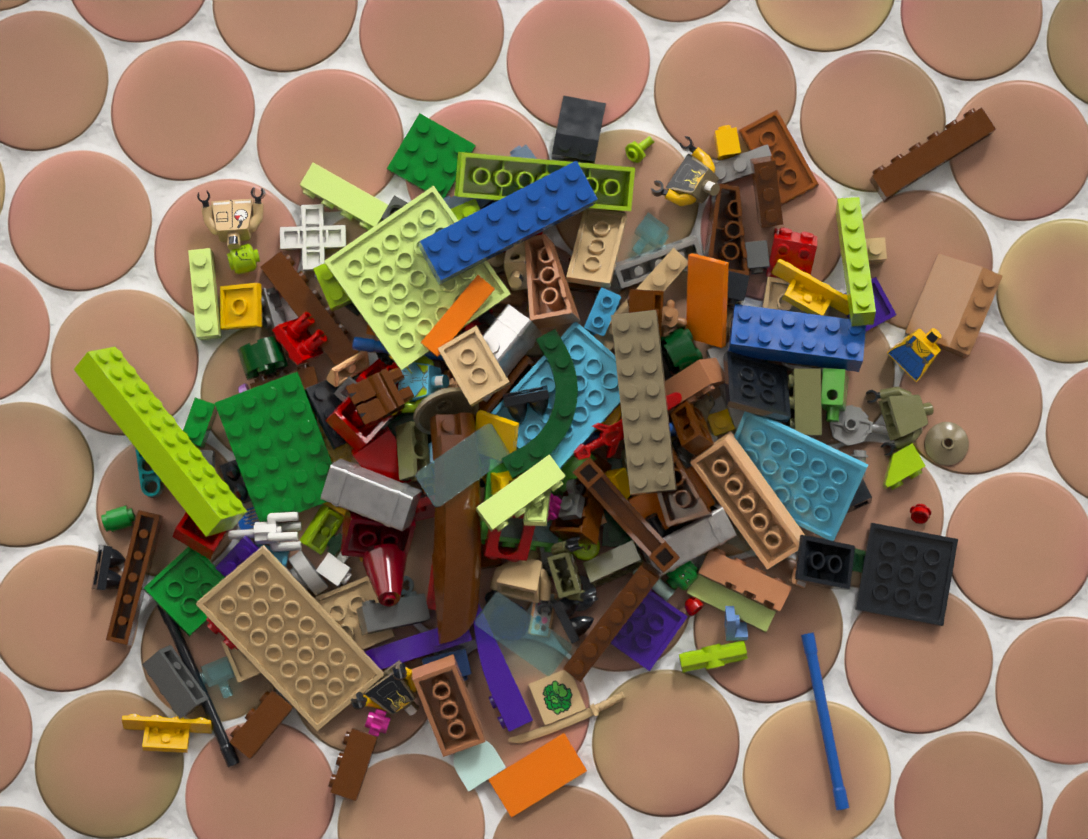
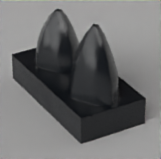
[503,385,549,424]
[220,460,251,505]
[92,545,126,590]
[550,598,594,644]

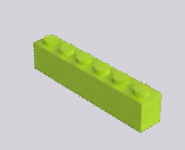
[835,197,876,326]

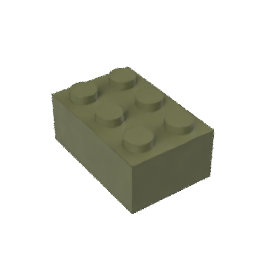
[787,369,822,439]

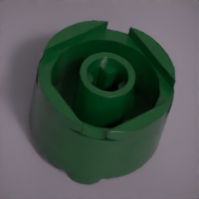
[661,328,703,377]
[237,336,288,380]

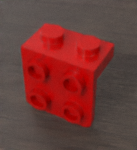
[766,227,817,279]

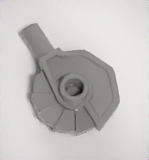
[829,405,888,446]

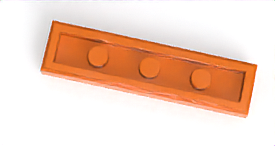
[421,275,495,357]

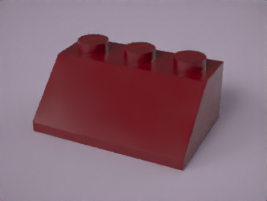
[341,509,416,558]

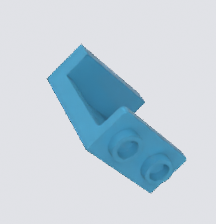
[584,287,621,336]

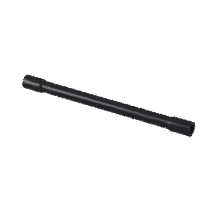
[157,605,240,768]

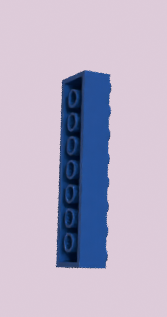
[418,160,598,285]

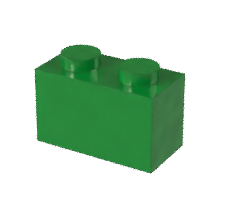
[183,397,217,448]

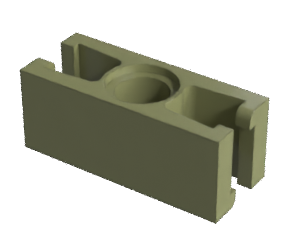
[396,421,431,482]
[583,540,644,588]

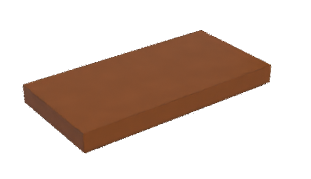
[739,110,819,206]

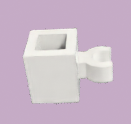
[316,552,352,587]

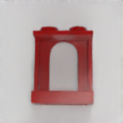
[481,514,535,562]

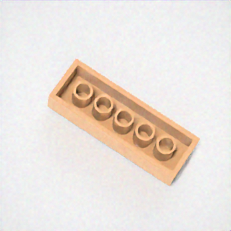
[690,431,805,569]

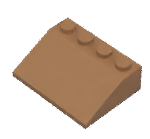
[905,254,1003,359]

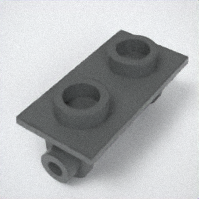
[261,287,286,335]

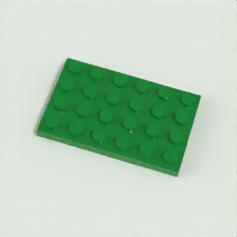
[215,371,333,522]

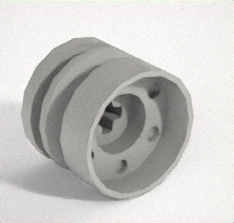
[282,550,328,596]

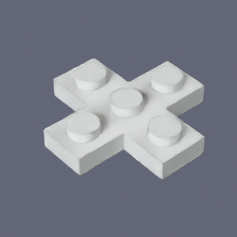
[280,204,346,271]

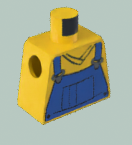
[887,328,942,382]

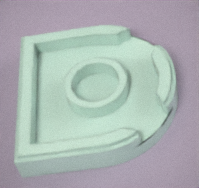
[454,740,507,791]

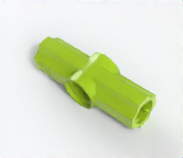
[679,640,748,673]

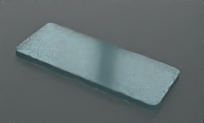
[416,424,510,507]
[475,592,572,676]

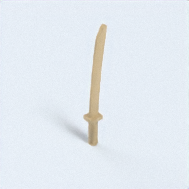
[508,691,626,744]

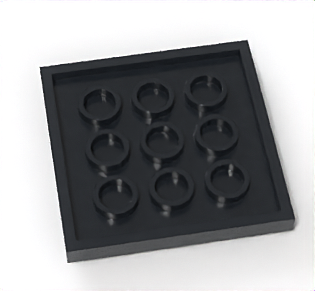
[855,523,958,626]

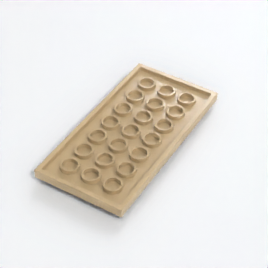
[196,545,384,731]

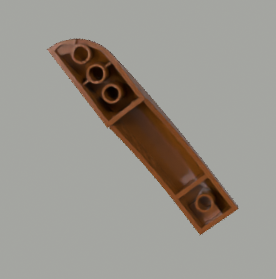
[430,413,481,644]

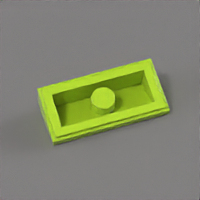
[299,504,344,555]

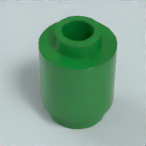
[101,505,136,532]

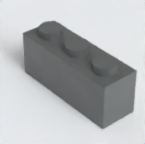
[356,591,431,635]
[142,645,209,719]

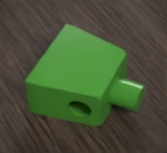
[821,368,849,422]

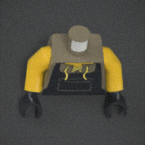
[651,136,720,206]
[351,660,419,716]

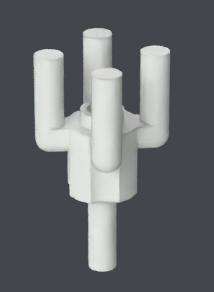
[228,512,302,552]

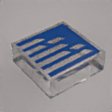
[237,506,259,530]

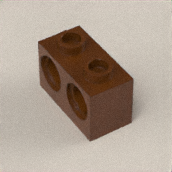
[670,401,714,456]

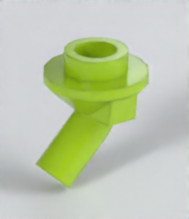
[625,136,655,163]

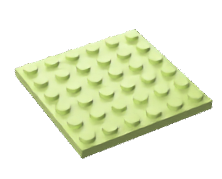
[324,186,510,371]

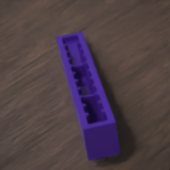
[474,605,533,732]
[364,628,473,670]

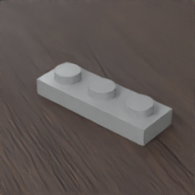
[714,144,772,184]

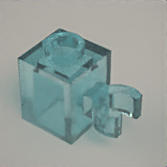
[632,212,669,255]
[200,656,236,698]

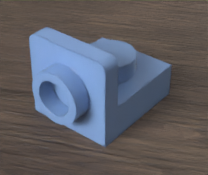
[724,606,748,641]

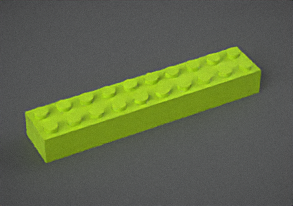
[74,347,247,537]

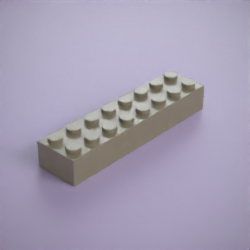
[611,310,677,496]

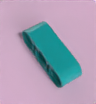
[135,448,164,498]

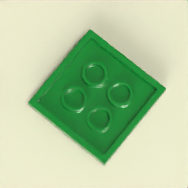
[387,113,476,199]
[143,547,225,637]

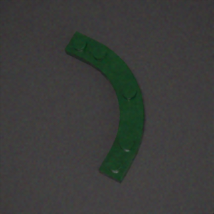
[501,329,578,479]

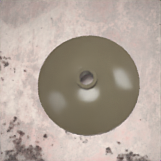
[414,387,479,435]

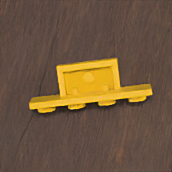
[772,259,849,316]
[122,714,212,753]

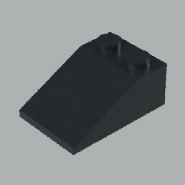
[552,96,606,164]
[795,535,855,590]

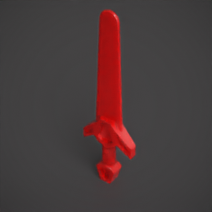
[573,392,682,460]

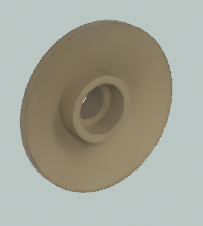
[925,422,969,466]

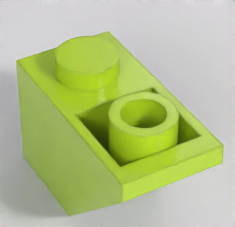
[883,443,926,490]

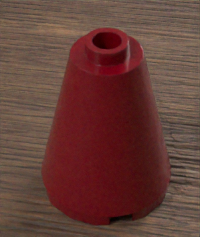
[363,544,407,607]

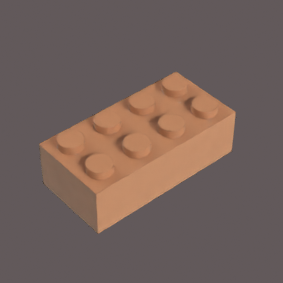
[411,654,485,757]

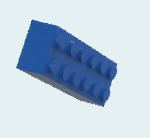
[728,304,866,372]

